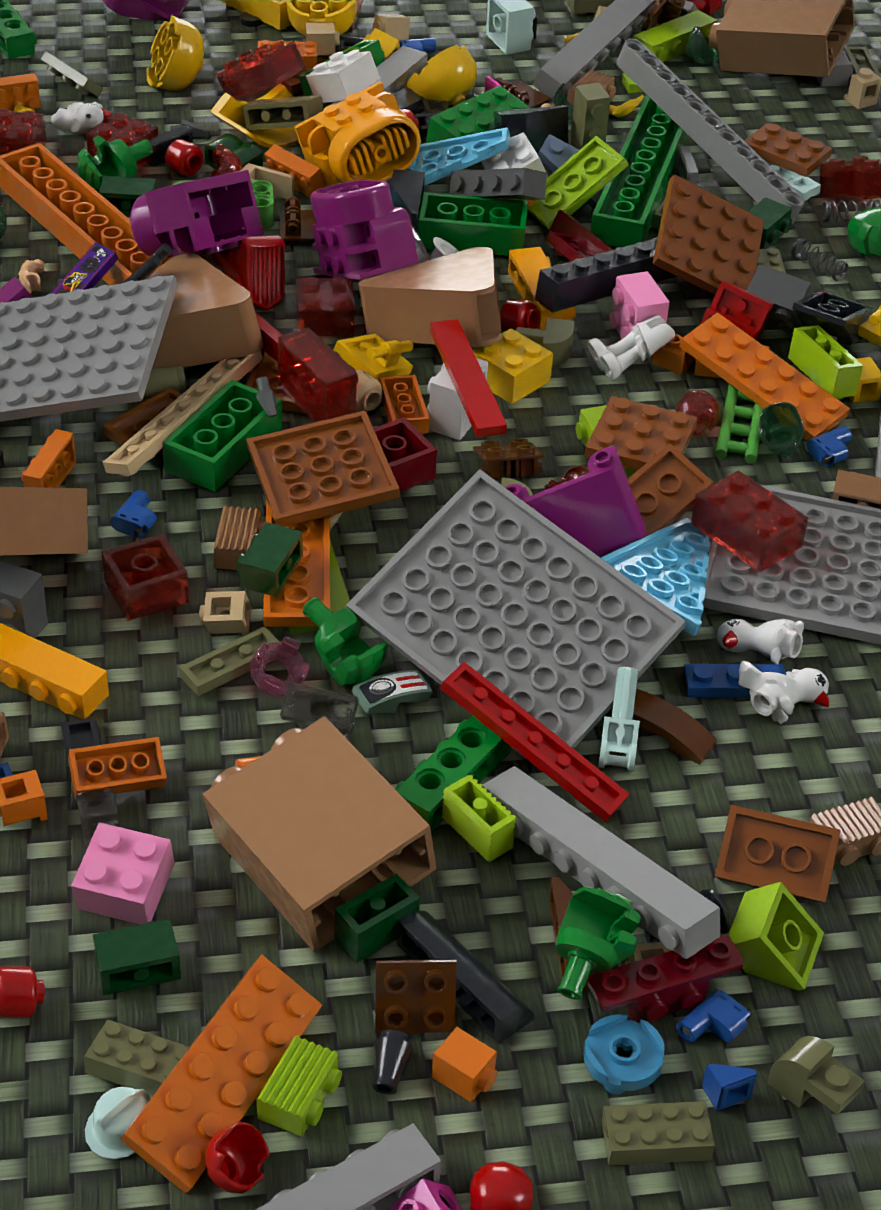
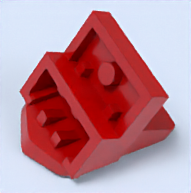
[215,236,286,311]
[700,280,774,341]

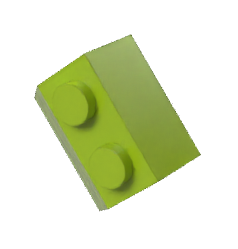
[728,882,824,991]

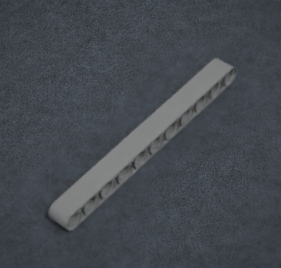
[617,39,805,225]

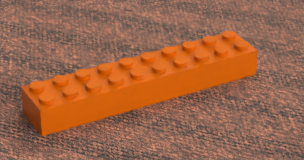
[0,143,173,285]

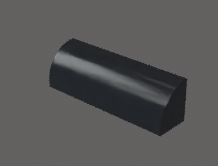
[397,910,534,1044]

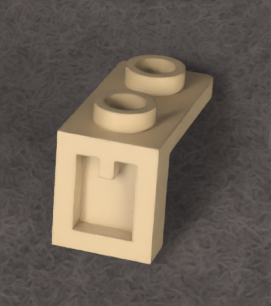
[241,163,294,199]

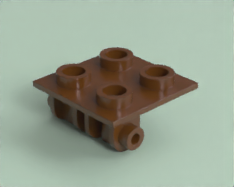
[641,0,685,31]
[493,77,552,108]
[280,196,316,242]
[473,438,544,479]
[375,960,456,1033]

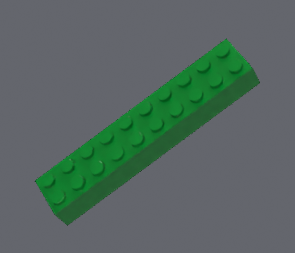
[590,94,688,247]

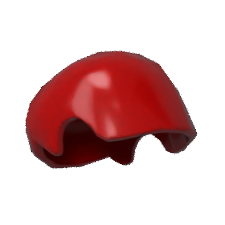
[205,1121,269,1194]
[470,1161,534,1210]

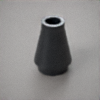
[373,1029,414,1095]

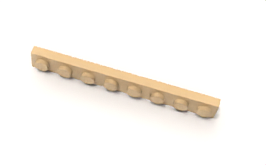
[103,350,263,477]

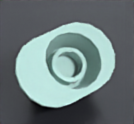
[85,1087,152,1160]

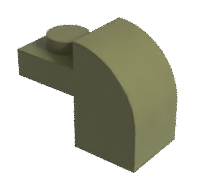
[516,317,575,366]
[767,1036,865,1115]

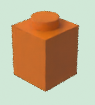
[432,1027,498,1102]

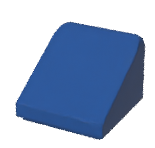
[702,1064,757,1110]

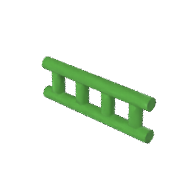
[715,384,765,464]

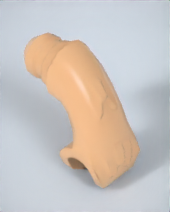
[18,259,45,294]

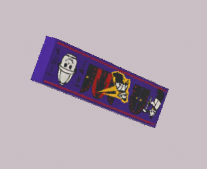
[50,242,119,294]

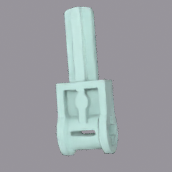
[598,667,640,772]

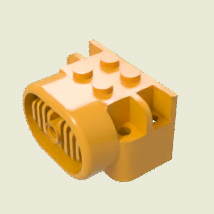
[294,81,421,187]

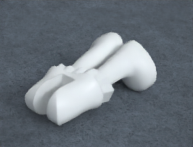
[587,315,675,381]

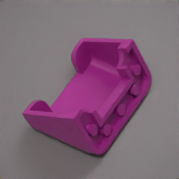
[505,445,646,558]

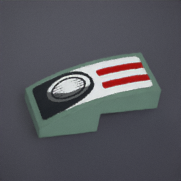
[352,670,433,714]

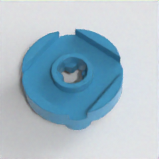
[583,1014,665,1094]

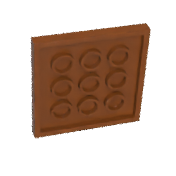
[653,174,764,295]
[246,411,400,527]

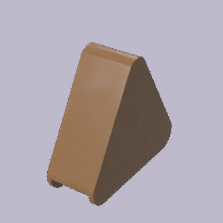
[359,247,502,347]
[145,253,264,368]
[0,487,88,555]

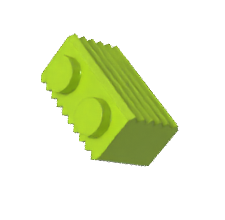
[441,775,516,862]
[257,1036,342,1137]

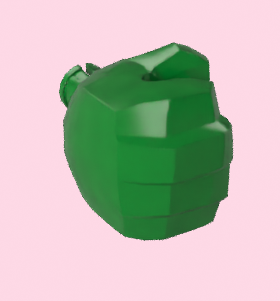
[78,135,153,193]
[847,206,881,257]
[302,597,388,687]
[555,887,641,1000]

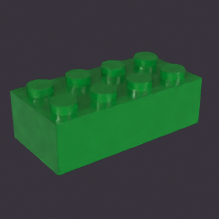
[426,85,530,143]
[417,192,528,257]
[163,380,283,492]

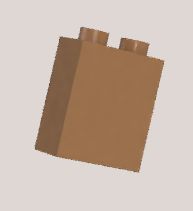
[709,0,855,77]
[202,716,437,953]

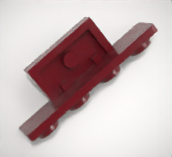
[545,209,614,262]
[587,934,744,1023]

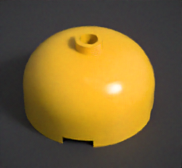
[286,0,357,36]
[147,16,204,91]
[406,45,477,109]

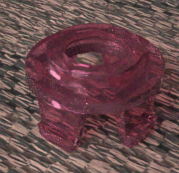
[250,637,310,697]

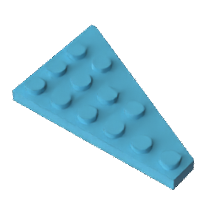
[386,127,510,185]
[601,518,712,636]

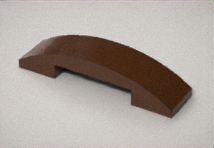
[602,689,716,765]

